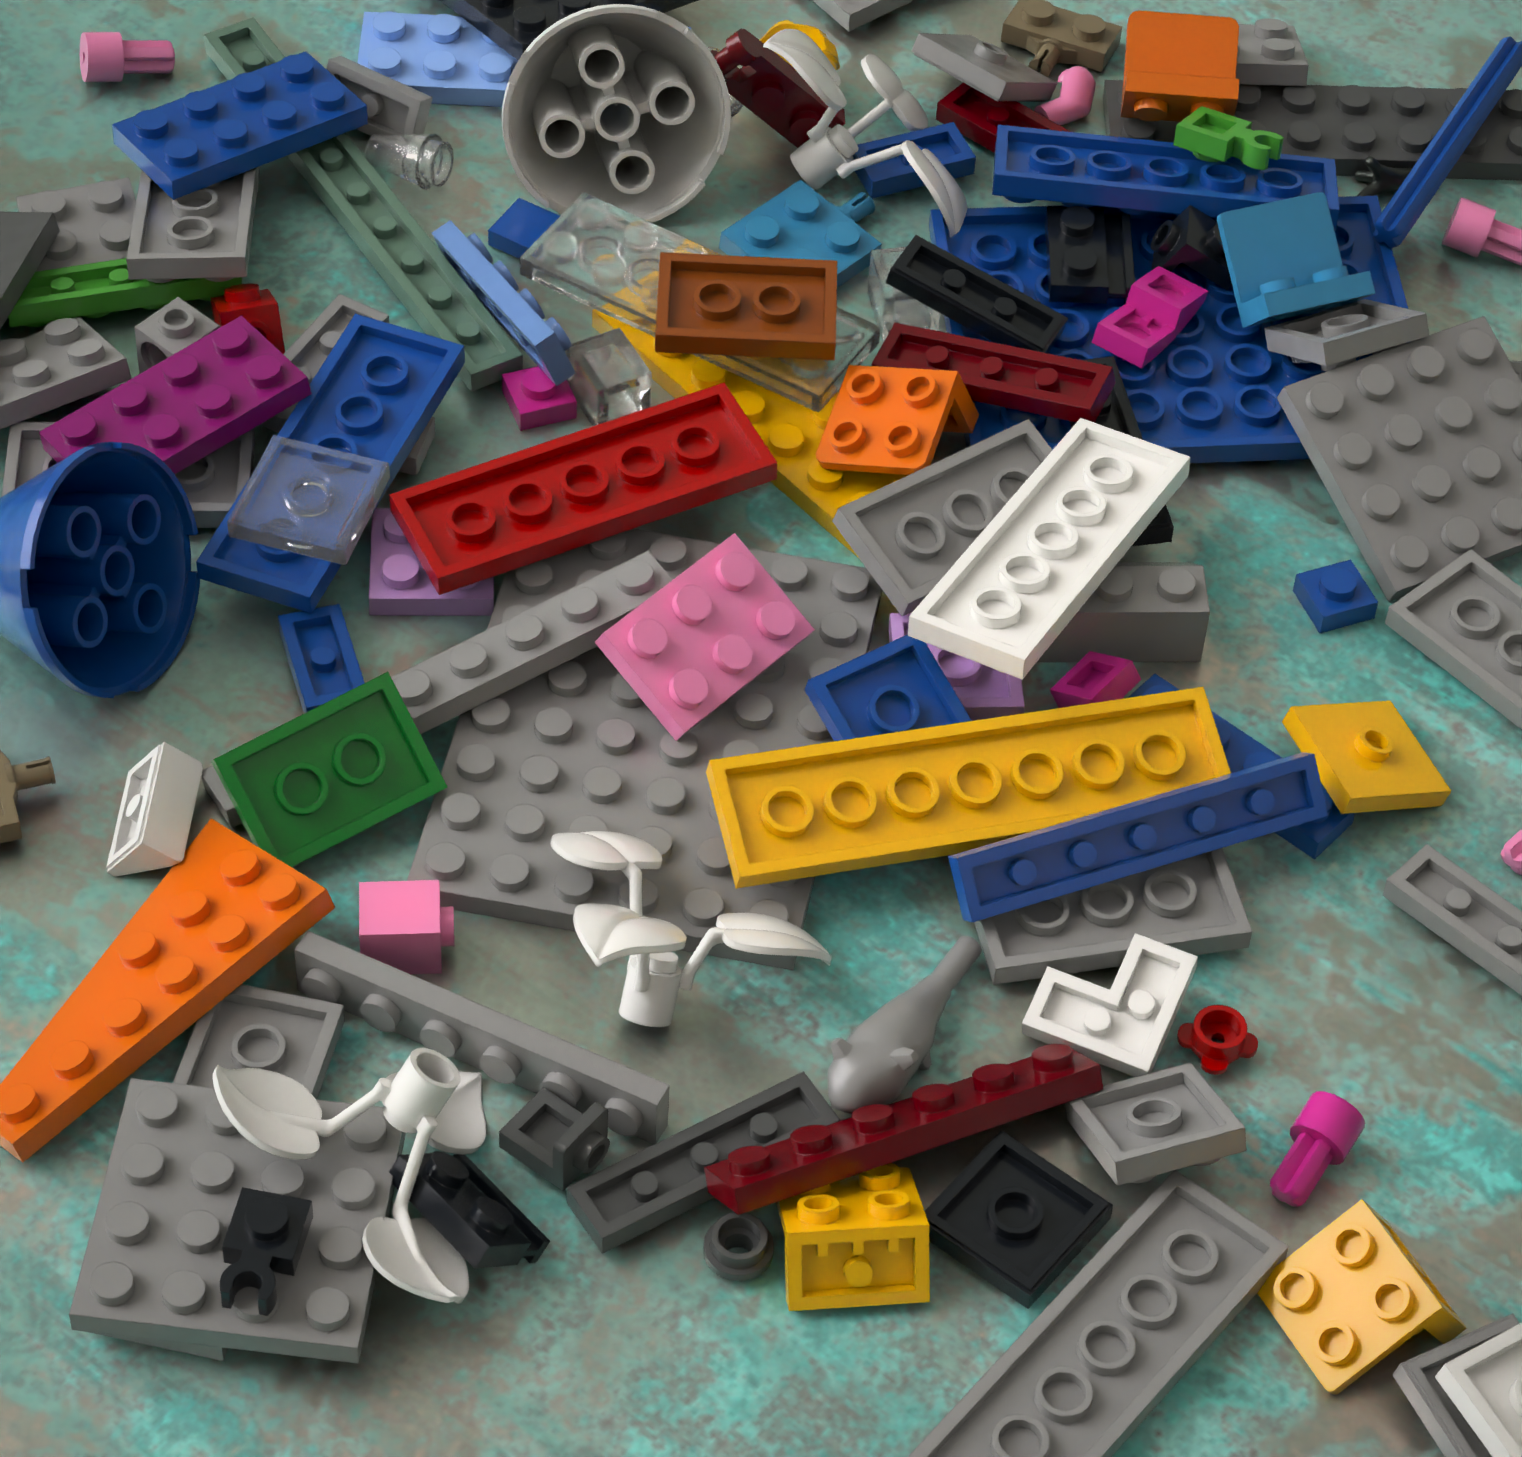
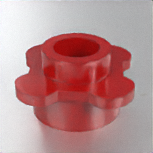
[1177,1005,1258,1075]

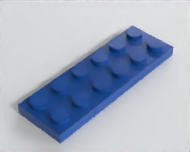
[992,125,1340,230]
[196,313,465,614]

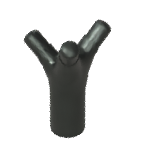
[1355,156,1412,196]

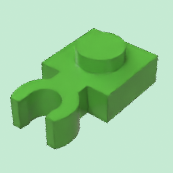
[1173,106,1284,170]

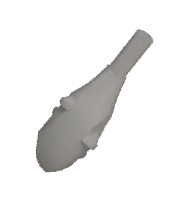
[828,936,982,1114]

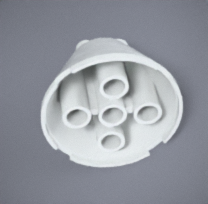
[502,4,731,230]

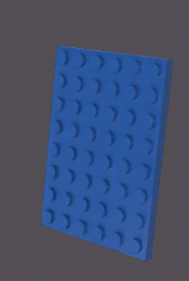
[929,196,1408,463]

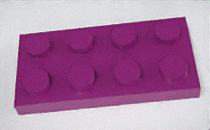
[39,316,311,474]

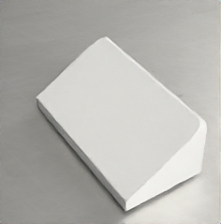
[106,742,203,877]

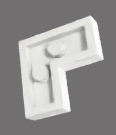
[1022,933,1198,1077]

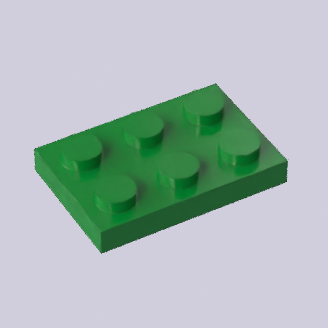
[211,672,447,867]

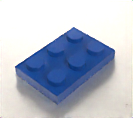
[804,634,972,741]

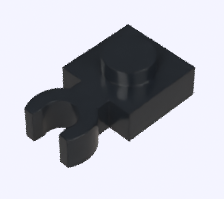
[220,1187,313,1316]

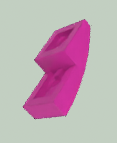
[1092,266,1208,369]

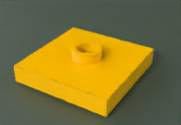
[1282,700,1451,814]

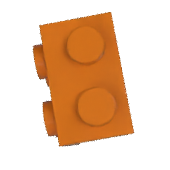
[1121,10,1240,122]
[816,365,979,475]

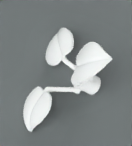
[763,29,967,238]
[550,831,832,1027]
[213,1048,486,1304]

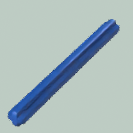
[1373,36,1522,248]

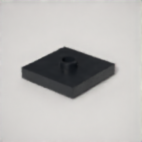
[925,1130,1113,1309]

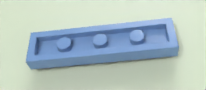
[432,220,576,386]

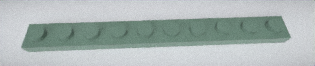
[204,17,523,392]

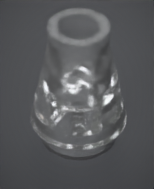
[366,133,454,190]

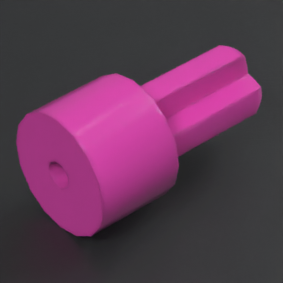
[1270,1091,1365,1207]

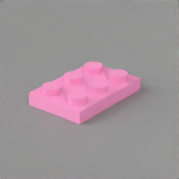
[595,533,815,741]

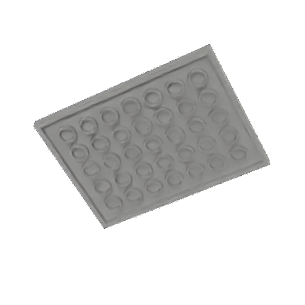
[407,529,883,970]

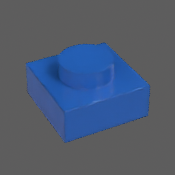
[1293,559,1378,633]

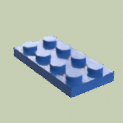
[112,51,368,200]

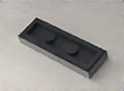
[885,235,1068,353]

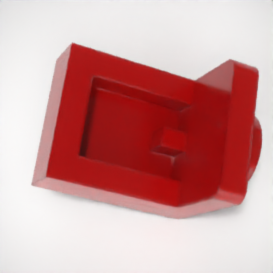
[210,283,285,354]

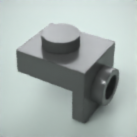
[499,1087,610,1191]

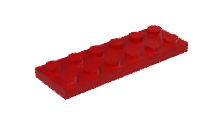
[389,383,777,595]

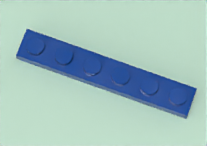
[948,752,1328,922]

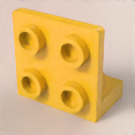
[776,1163,930,1311]
[1257,1199,1467,1395]

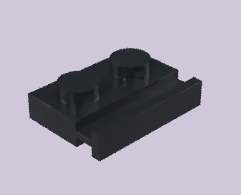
[1045,206,1135,305]
[389,1152,550,1269]

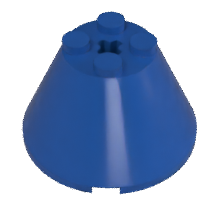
[0,442,200,698]

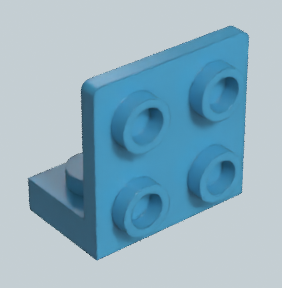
[1216,192,1375,328]

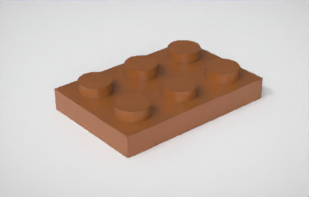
[655,252,837,361]

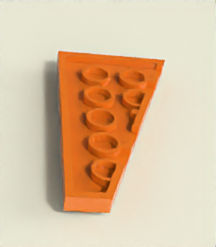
[0,818,335,1163]

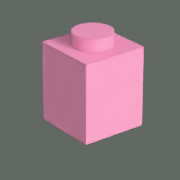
[359,880,455,974]

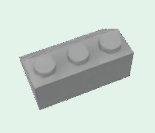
[1037,562,1210,662]

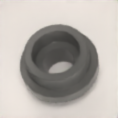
[703,1212,774,1281]

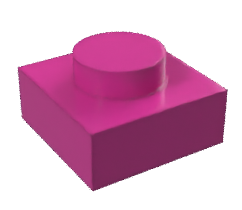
[502,366,577,431]
[1050,651,1141,708]

